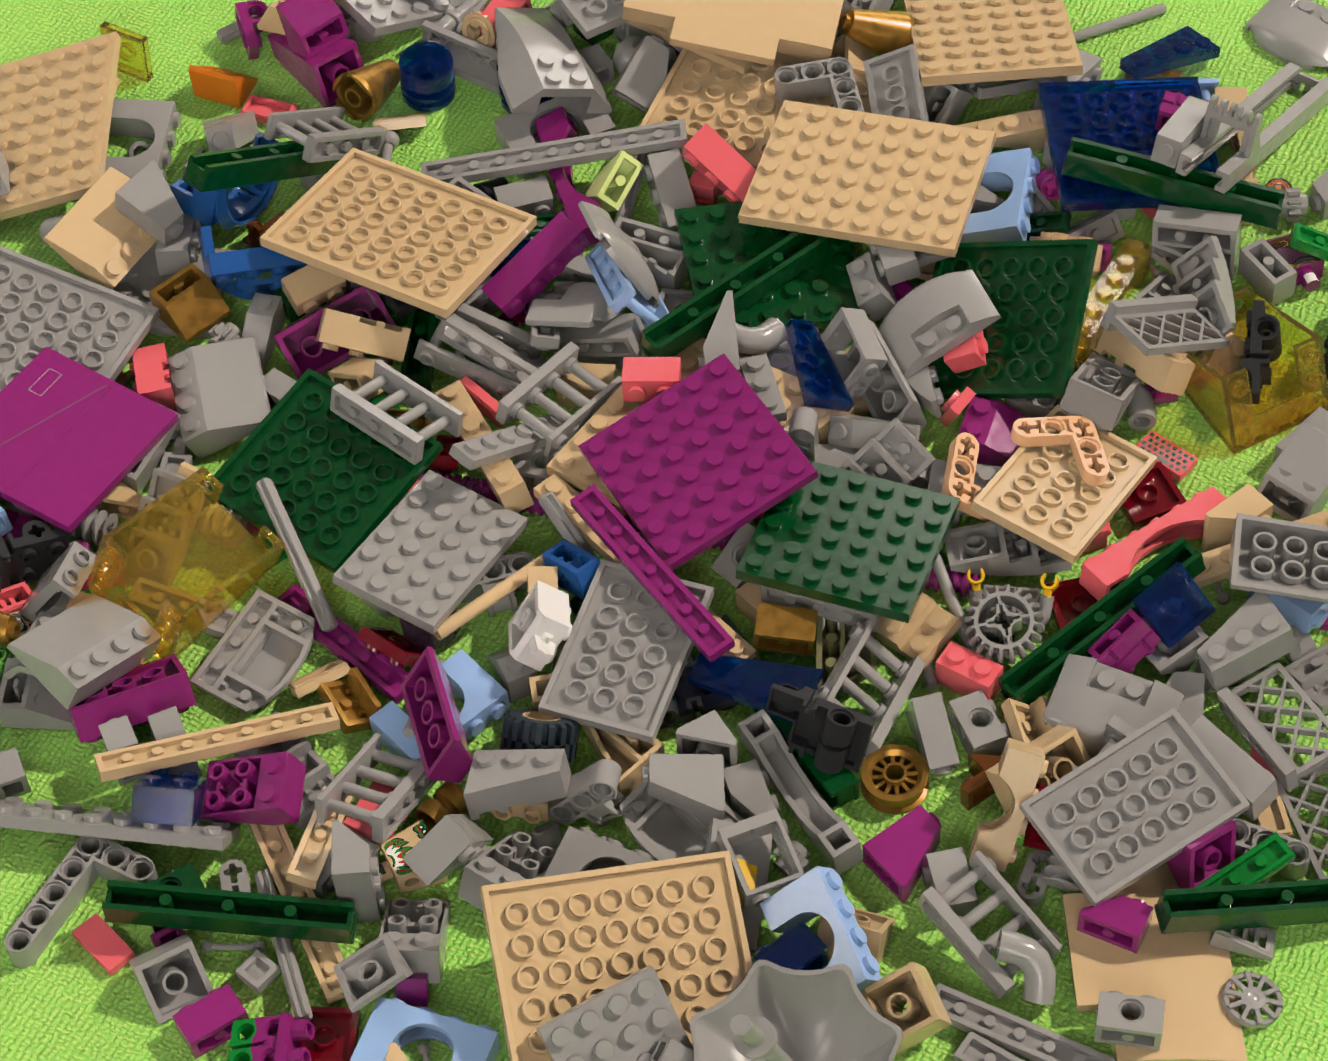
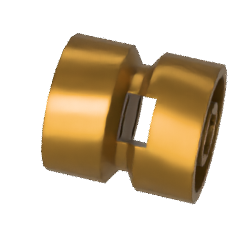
[415,781,469,831]

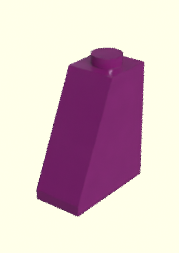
[862,805,941,903]

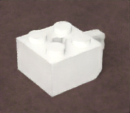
[508,580,572,672]

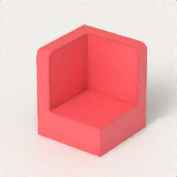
[689,169,718,206]

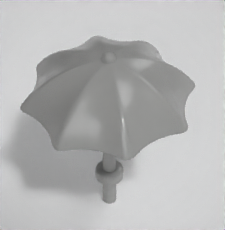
[690,960,903,1061]

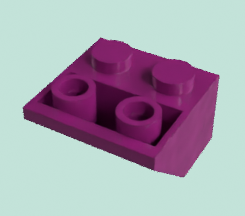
[276,0,349,59]

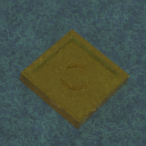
[99,21,153,82]

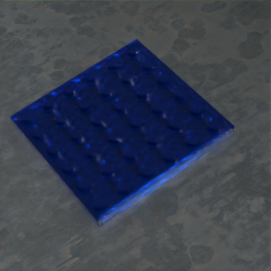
[1037,76,1219,212]

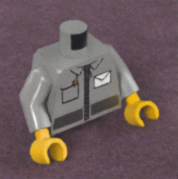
[966,568,1059,645]

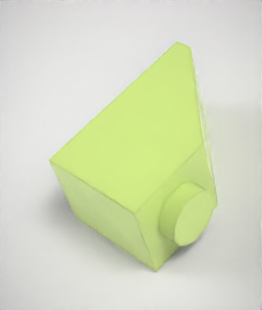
[585,150,644,212]

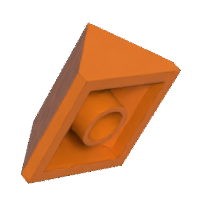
[188,65,258,108]

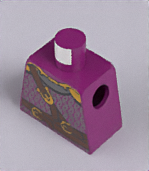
[1266,227,1325,292]

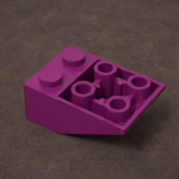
[201,751,306,826]

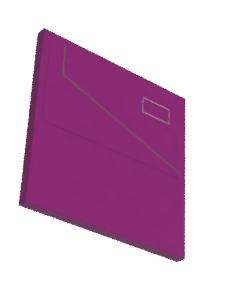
[0,347,179,533]

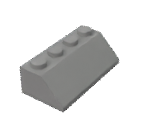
[846,320,927,433]

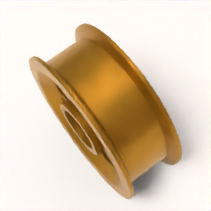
[861,744,929,814]

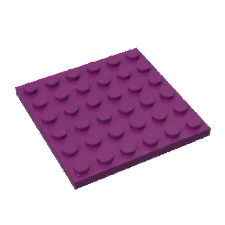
[578,353,819,571]

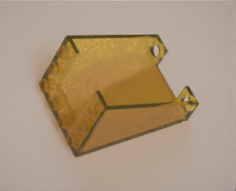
[1184,287,1328,454]
[87,467,285,658]

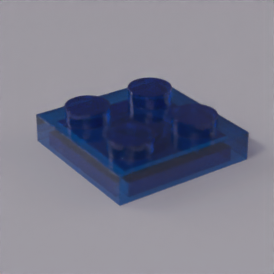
[1131,562,1216,648]

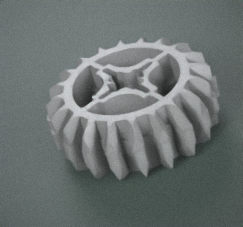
[963,584,1045,665]

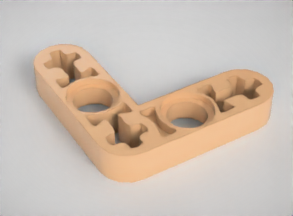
[1010,415,1110,486]
[942,432,1004,528]

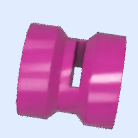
[1036,167,1067,200]

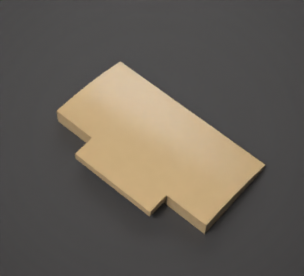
[622,0,844,66]
[1062,862,1247,1061]

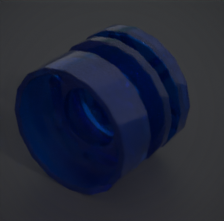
[398,41,456,112]

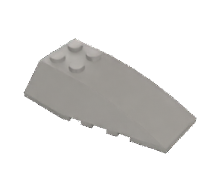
[494,7,612,114]

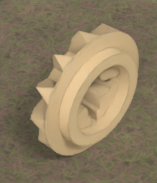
[461,11,497,48]

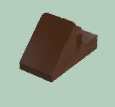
[960,754,1001,811]

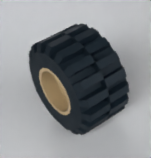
[500,709,579,763]

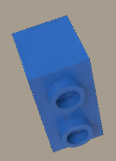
[541,539,600,600]

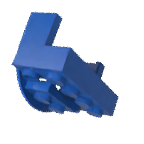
[170,132,279,230]
[197,225,308,300]

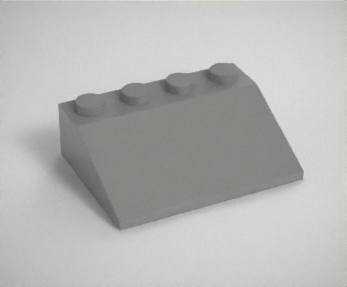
[167,337,271,459]
[1229,513,1328,603]
[7,593,162,710]

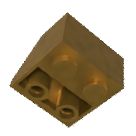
[148,263,231,344]
[753,602,818,656]

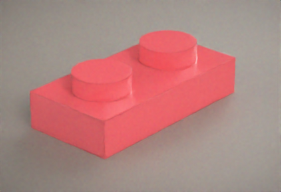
[938,386,976,426]

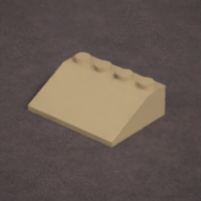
[43,166,157,289]

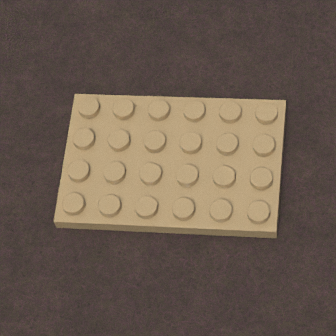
[970,404,1157,564]

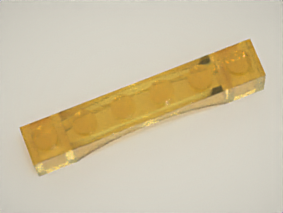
[1075,237,1153,363]

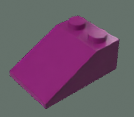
[958,396,1029,467]

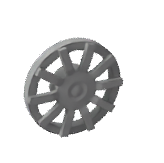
[1222,971,1284,1029]

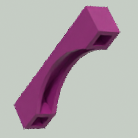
[535,107,602,249]

